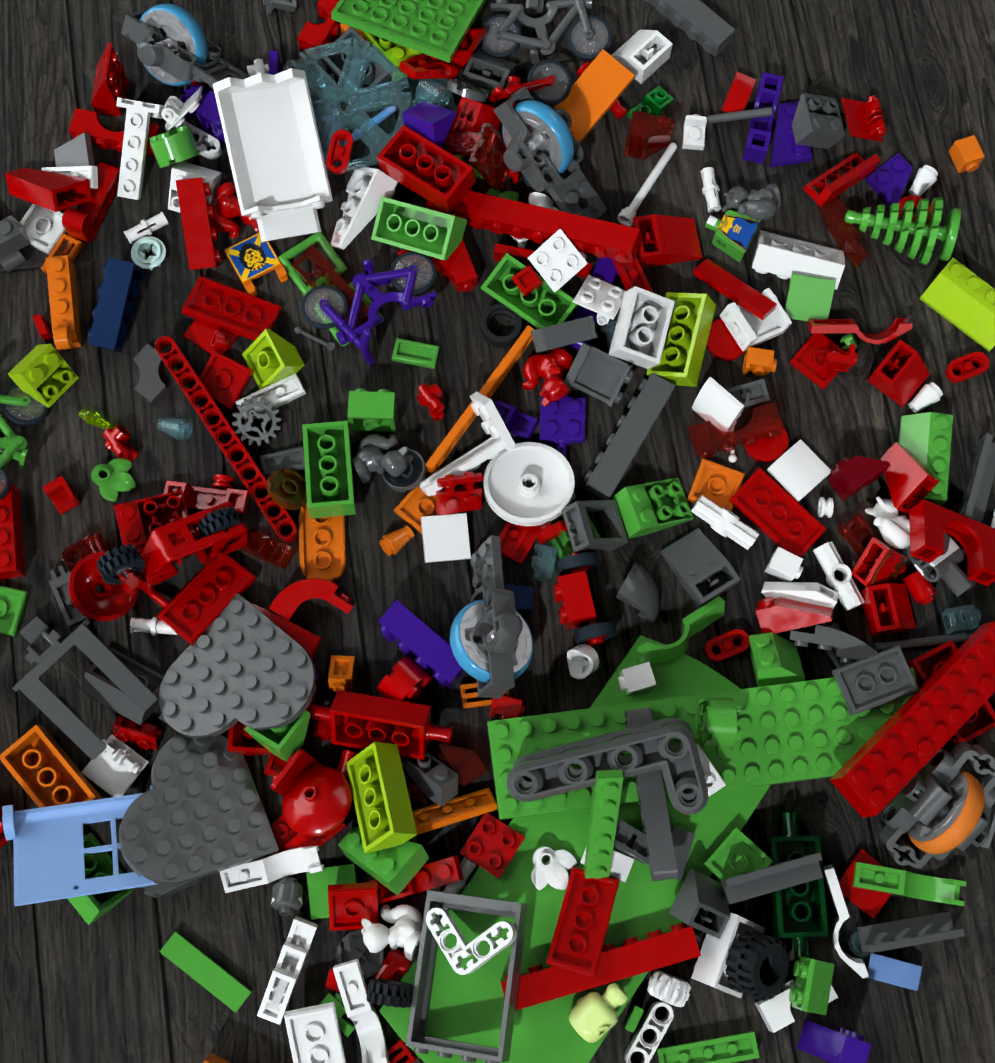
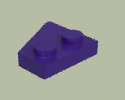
[865,153,913,207]

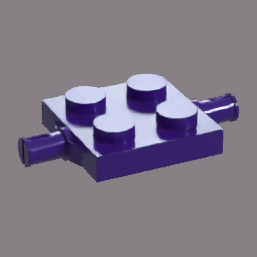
[540,394,586,458]

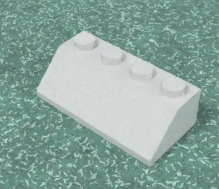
[752,230,845,290]

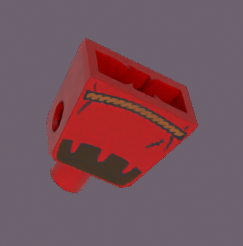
[852,537,907,587]

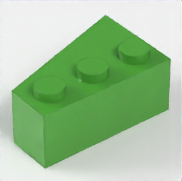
[338,826,429,896]

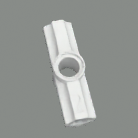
[691,495,759,550]
[813,541,865,611]

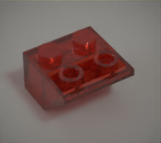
[623,111,675,160]

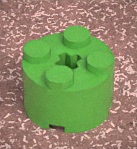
[149,124,200,168]
[695,697,741,747]

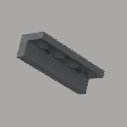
[958,433,995,523]
[721,853,823,905]
[857,911,965,953]

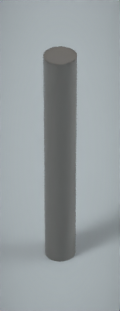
[708,107,773,124]

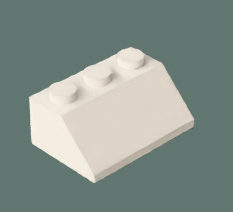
[691,912,765,998]

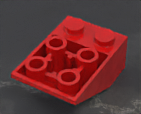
[91,43,129,116]
[631,214,702,268]
[113,490,189,552]

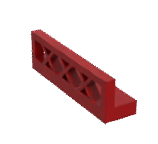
[803,152,881,207]

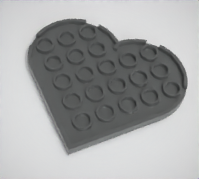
[159,593,316,739]
[119,734,279,885]

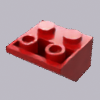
[448,96,502,153]
[867,339,929,407]
[860,583,916,637]

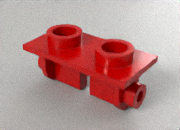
[111,716,163,750]

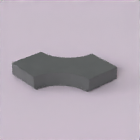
[133,343,167,405]

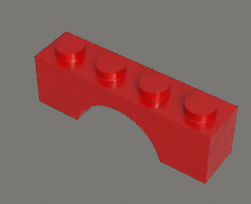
[68,108,162,158]

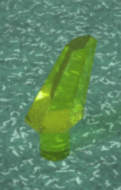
[78,409,114,430]

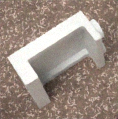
[720,288,792,352]

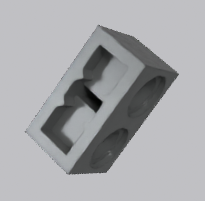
[614,818,649,865]

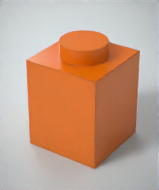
[949,135,985,173]

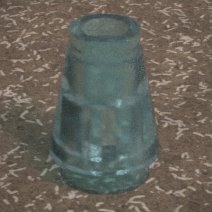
[157,417,193,441]

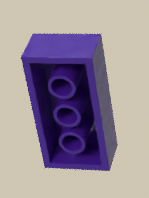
[378,600,465,689]

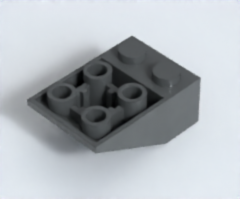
[660,528,741,609]

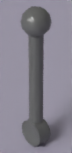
[294,326,336,352]

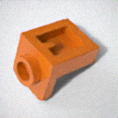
[328,655,355,693]

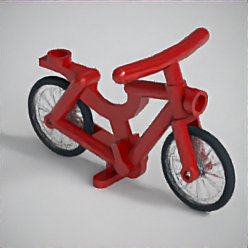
[487,60,573,196]

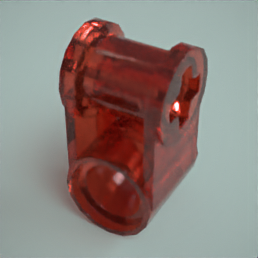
[838,513,878,558]
[62,533,109,569]

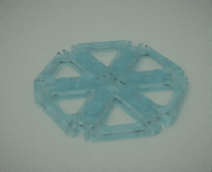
[287,38,412,175]

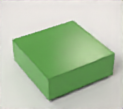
[622,1004,644,1033]

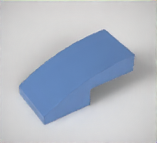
[866,953,922,991]

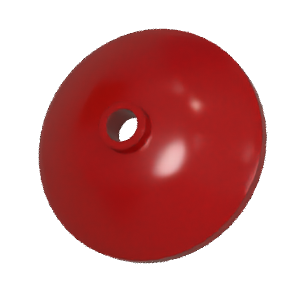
[68,552,139,622]
[282,767,352,837]

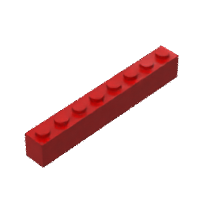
[500,922,701,1011]

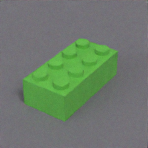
[302,421,356,519]

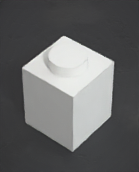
[764,547,803,582]
[618,662,656,695]

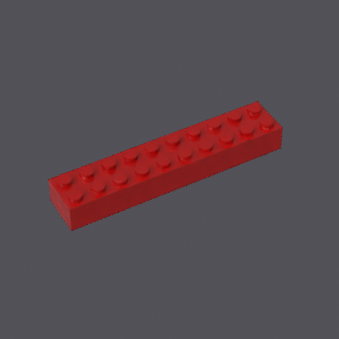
[829,621,995,818]

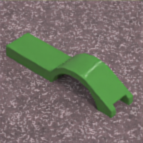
[637,596,725,664]
[852,862,966,906]

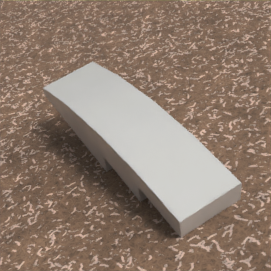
[257,916,318,1025]

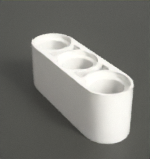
[624,1001,674,1063]

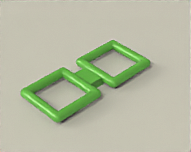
[278,232,384,347]

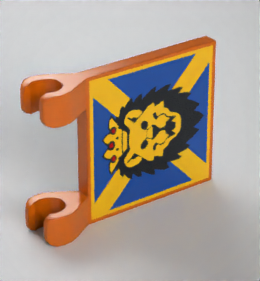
[224,233,289,296]

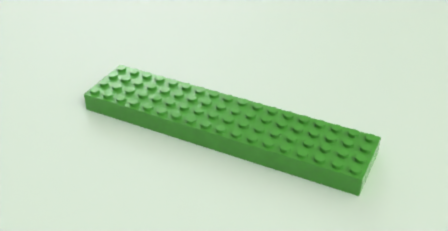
[487,667,917,820]

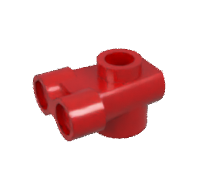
[417,383,445,421]
[103,425,138,461]

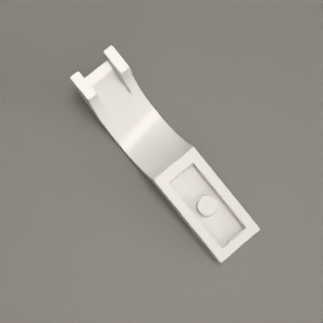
[220,845,325,893]
[822,864,869,978]
[333,959,390,1063]

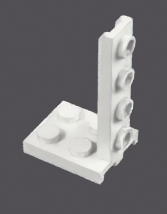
[116,97,164,200]
[419,392,516,497]

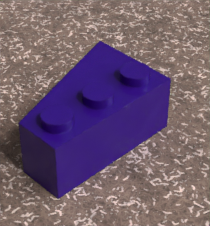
[797,1019,871,1063]

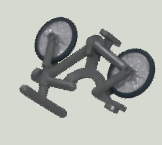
[479,0,612,65]

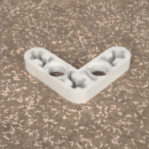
[426,908,517,975]

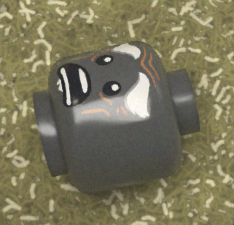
[271,877,304,916]

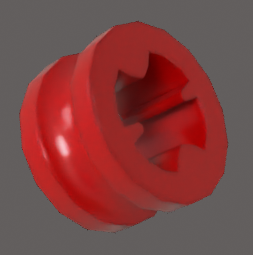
[212,474,234,490]

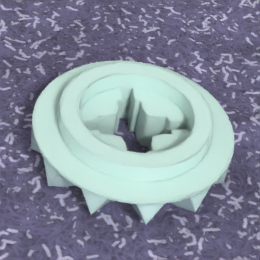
[131,236,167,270]

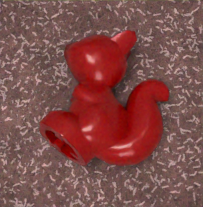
[211,181,259,239]
[522,348,573,407]

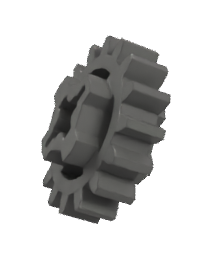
[232,396,281,446]

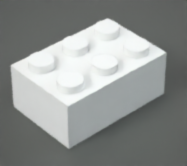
[608,286,675,369]

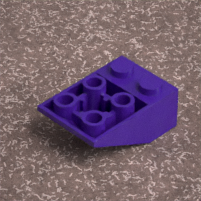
[195,91,226,144]

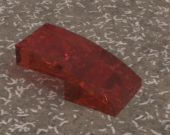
[242,530,295,570]

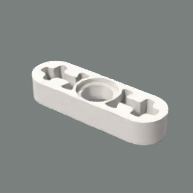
[165,121,222,160]

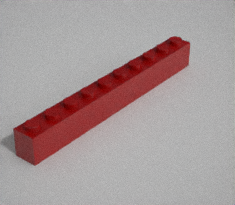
[426,191,642,263]

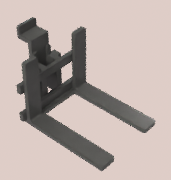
[12,616,157,760]

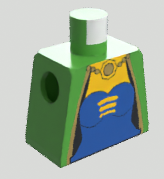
[705,210,761,262]

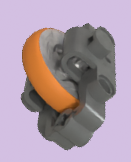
[880,741,995,868]

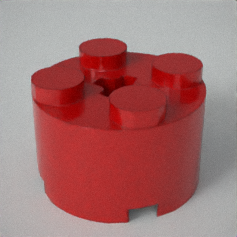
[377,656,433,702]

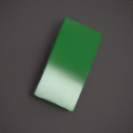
[627,86,674,130]

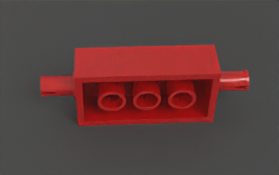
[310,690,453,760]

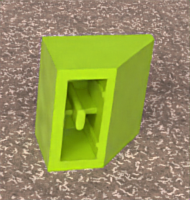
[8,344,79,408]

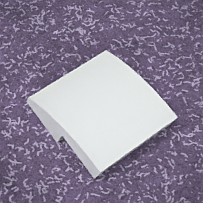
[692,377,744,437]
[767,439,831,502]

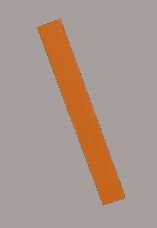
[425,325,534,475]

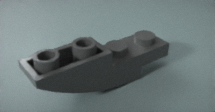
[790,625,878,663]

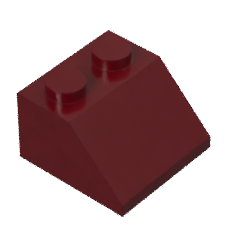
[827,456,891,502]

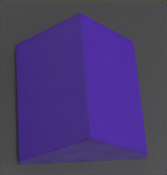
[402,101,457,148]

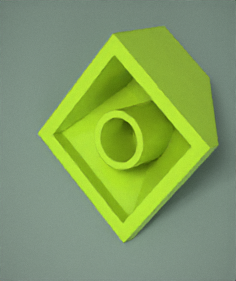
[242,329,304,390]

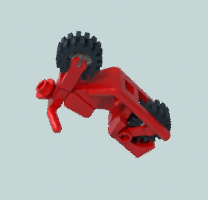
[97,501,249,608]

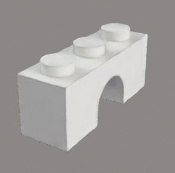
[755,979,838,1033]

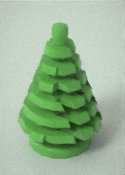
[844,197,961,265]

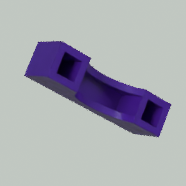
[742,72,784,164]

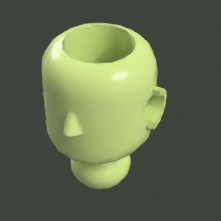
[568,982,628,1043]

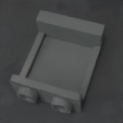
[564,342,634,407]

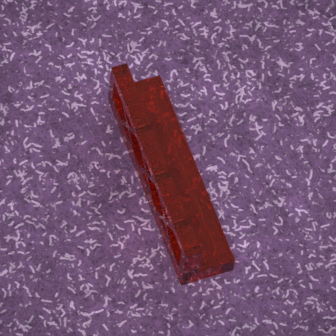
[292,244,369,327]

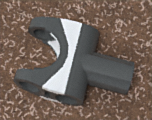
[907,533,974,597]

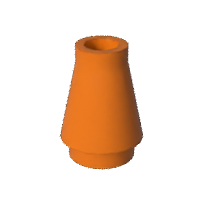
[379,525,414,556]

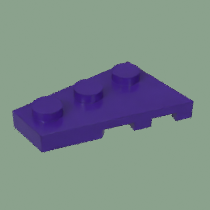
[769,101,813,168]

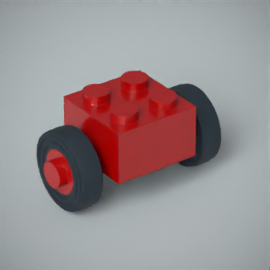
[553,552,617,645]

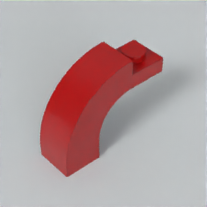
[269,578,354,621]

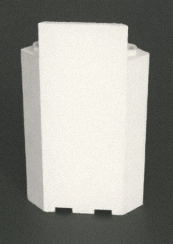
[213,68,333,242]

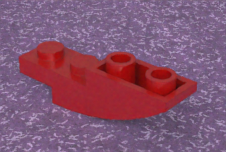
[366,855,464,904]

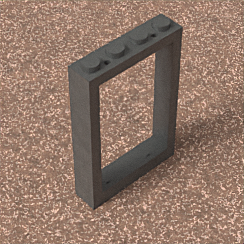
[406,890,529,1063]

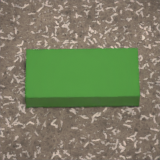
[392,338,440,369]

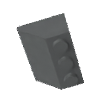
[320,27,394,108]
[80,647,164,725]

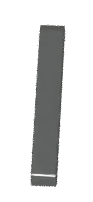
[625,707,678,881]

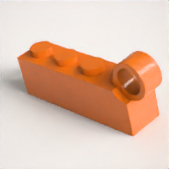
[46,255,83,350]

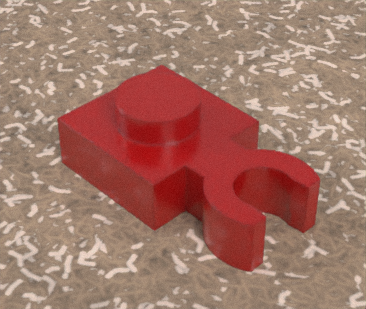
[537,520,568,545]

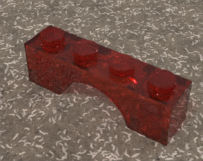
[688,402,783,458]

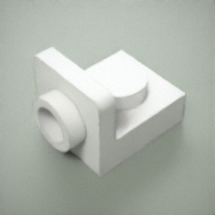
[682,114,707,150]

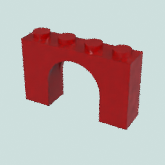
[909,499,995,586]

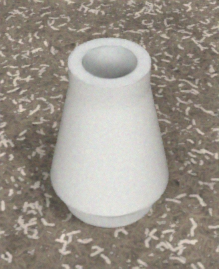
[908,165,938,197]
[908,382,943,414]

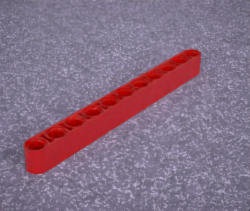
[155,336,298,543]

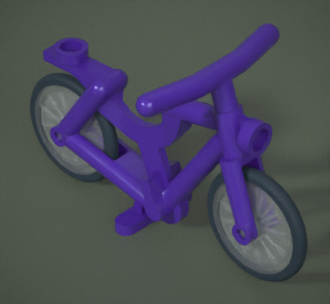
[301,252,437,365]

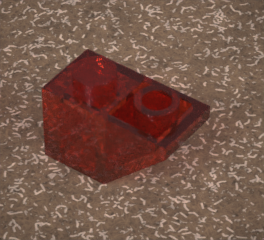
[437,743,488,788]

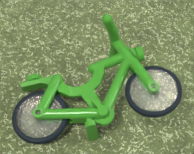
[0,384,49,500]

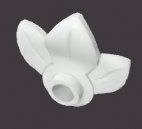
[531,846,577,890]

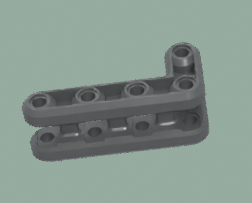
[506,717,708,815]

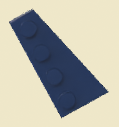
[88,257,147,353]

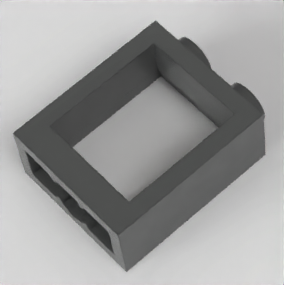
[562,500,628,553]

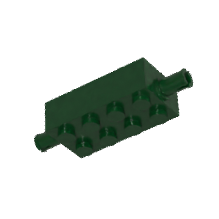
[766,812,829,962]

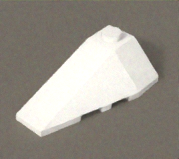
[330,166,398,250]

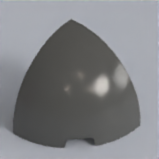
[616,562,660,624]

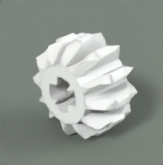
[647,970,691,1007]

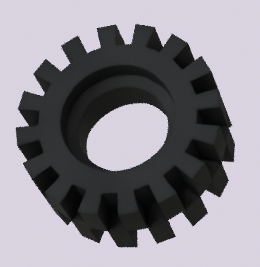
[366,978,414,1008]

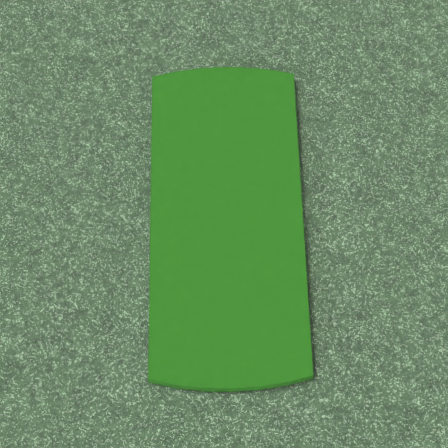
[379,635,770,1063]

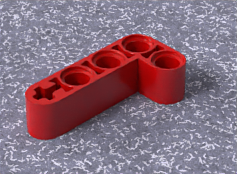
[62,162,120,243]

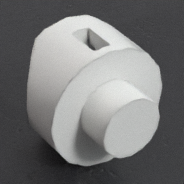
[567,644,599,679]

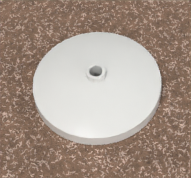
[483,442,575,526]

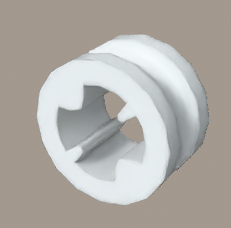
[818,497,834,518]

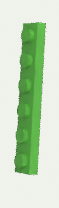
[584,770,624,879]

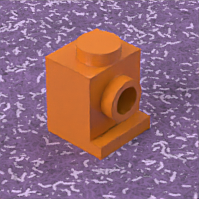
[742,347,777,376]

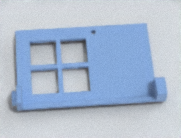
[2,785,156,906]

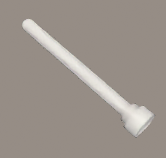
[617,143,677,227]

